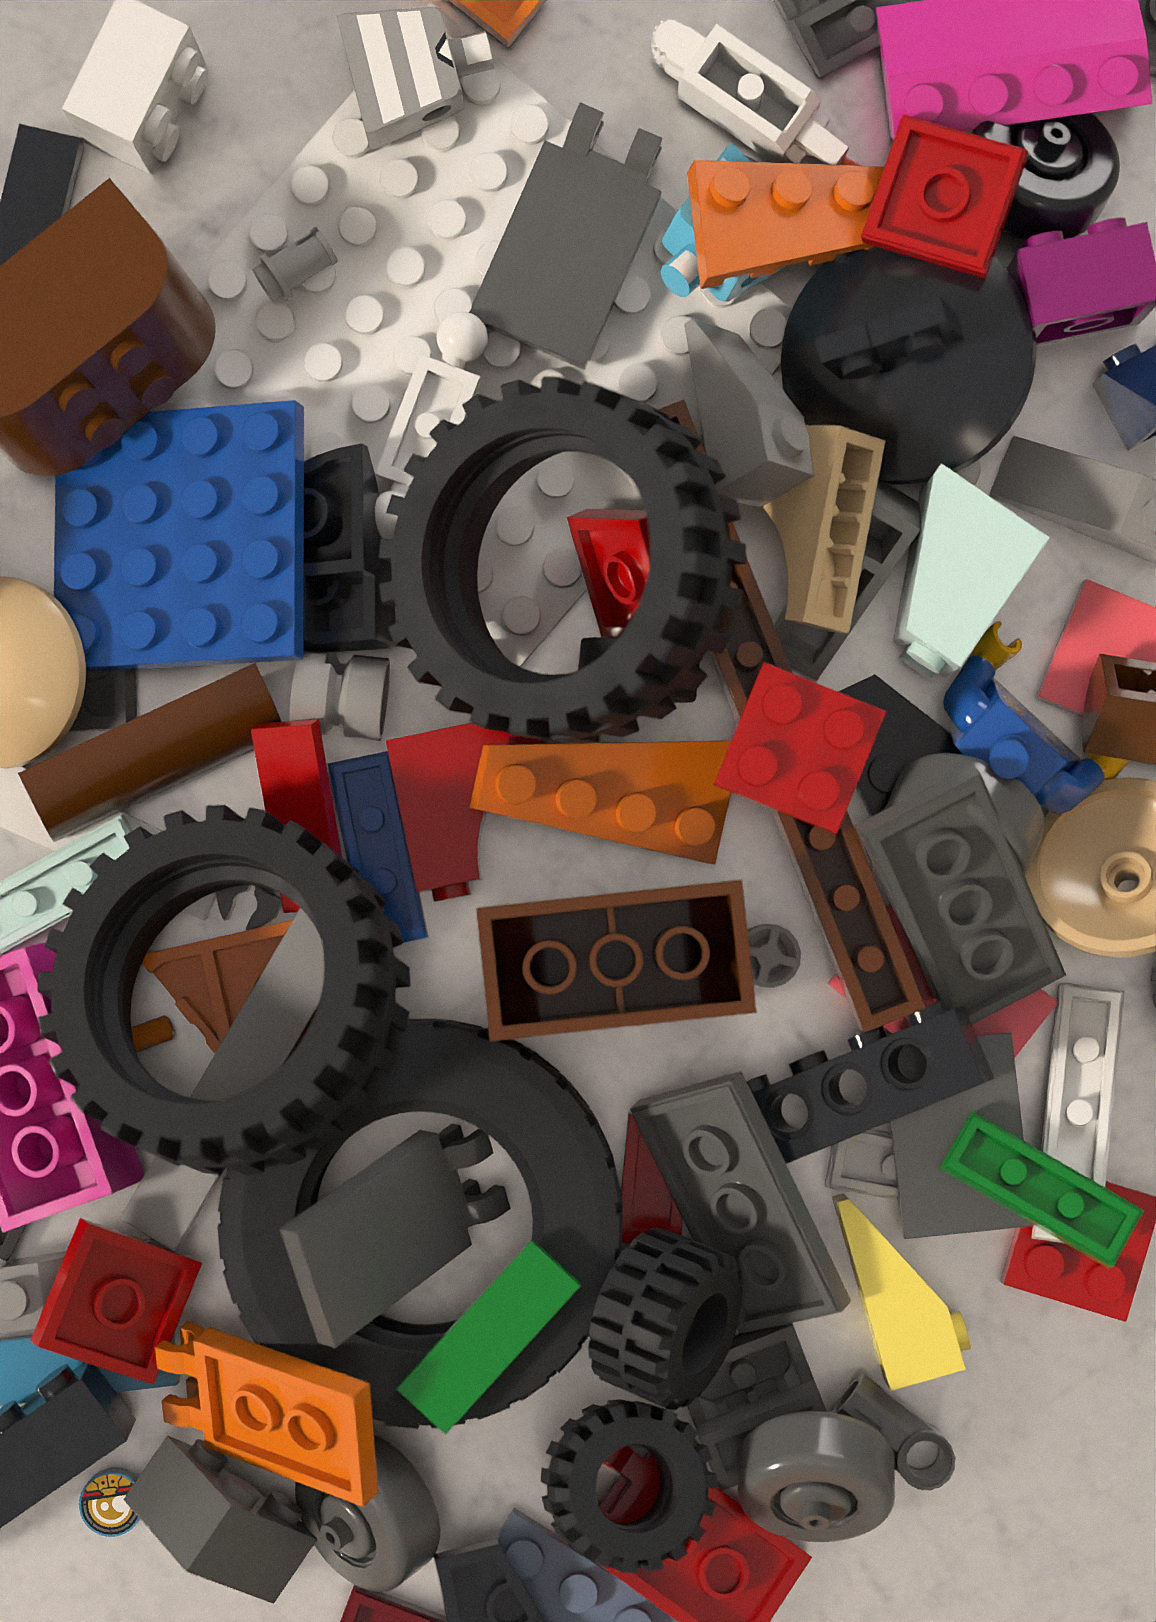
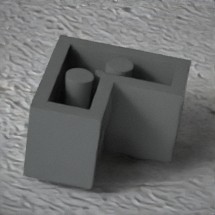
[123,1435,317,1604]

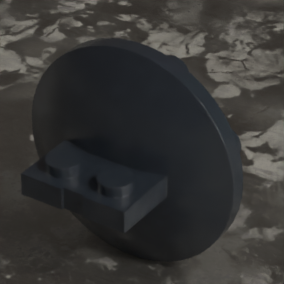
[781,246,1037,484]

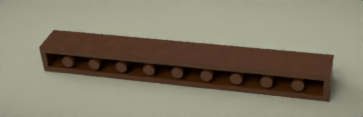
[658,399,926,1032]

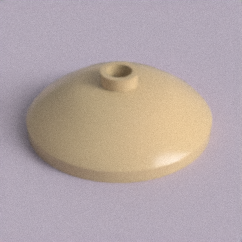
[0,576,86,768]
[1026,777,1156,957]

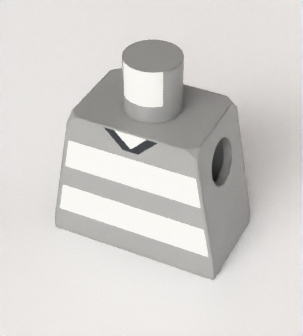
[336,7,494,150]

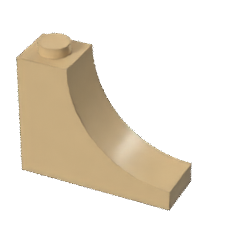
[763,425,885,634]

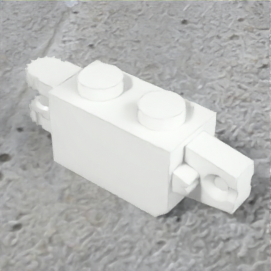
[651,18,849,165]

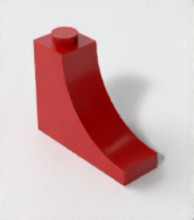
[386,723,549,902]

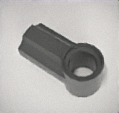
[831,1372,956,1491]

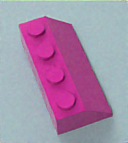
[875,0,1152,140]
[0,942,144,1233]

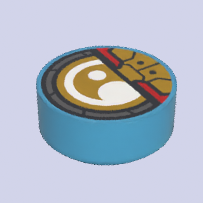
[79,1468,140,1537]

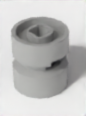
[290,649,390,741]

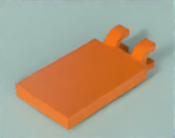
[155,1320,379,1507]

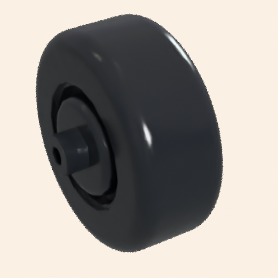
[971,113,1120,240]

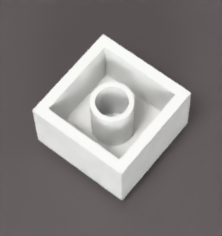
[62,0,208,175]

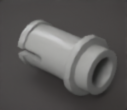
[252,227,338,302]

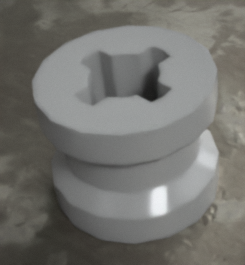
[748,924,801,988]

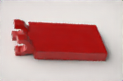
[599,1446,812,1622]

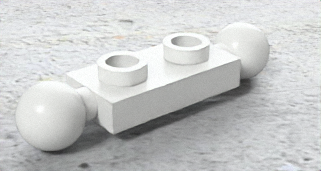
[375,312,488,540]

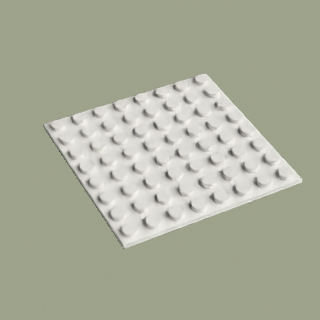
[150,2,792,667]

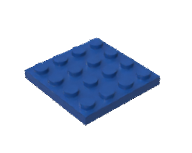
[54,400,304,672]

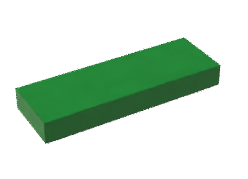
[939,1111,1144,1269]
[397,1239,581,1435]

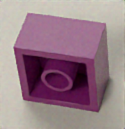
[1006,217,1156,346]

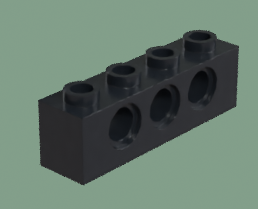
[746,1001,995,1164]

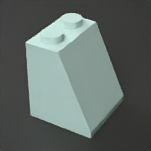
[893,463,1050,678]

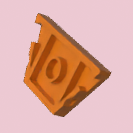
[142,907,384,1054]

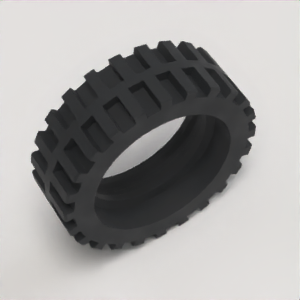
[379,376,746,744]
[37,805,411,1175]

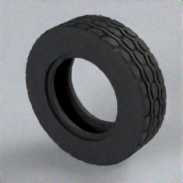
[217,1018,623,1429]

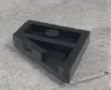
[838,674,964,817]

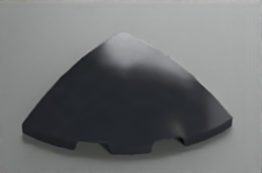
[303,443,397,652]

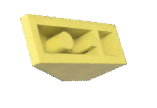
[832,1193,971,1391]

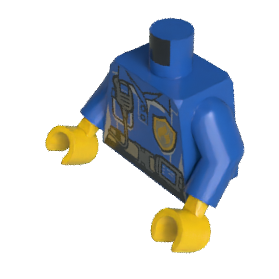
[943,621,1131,814]

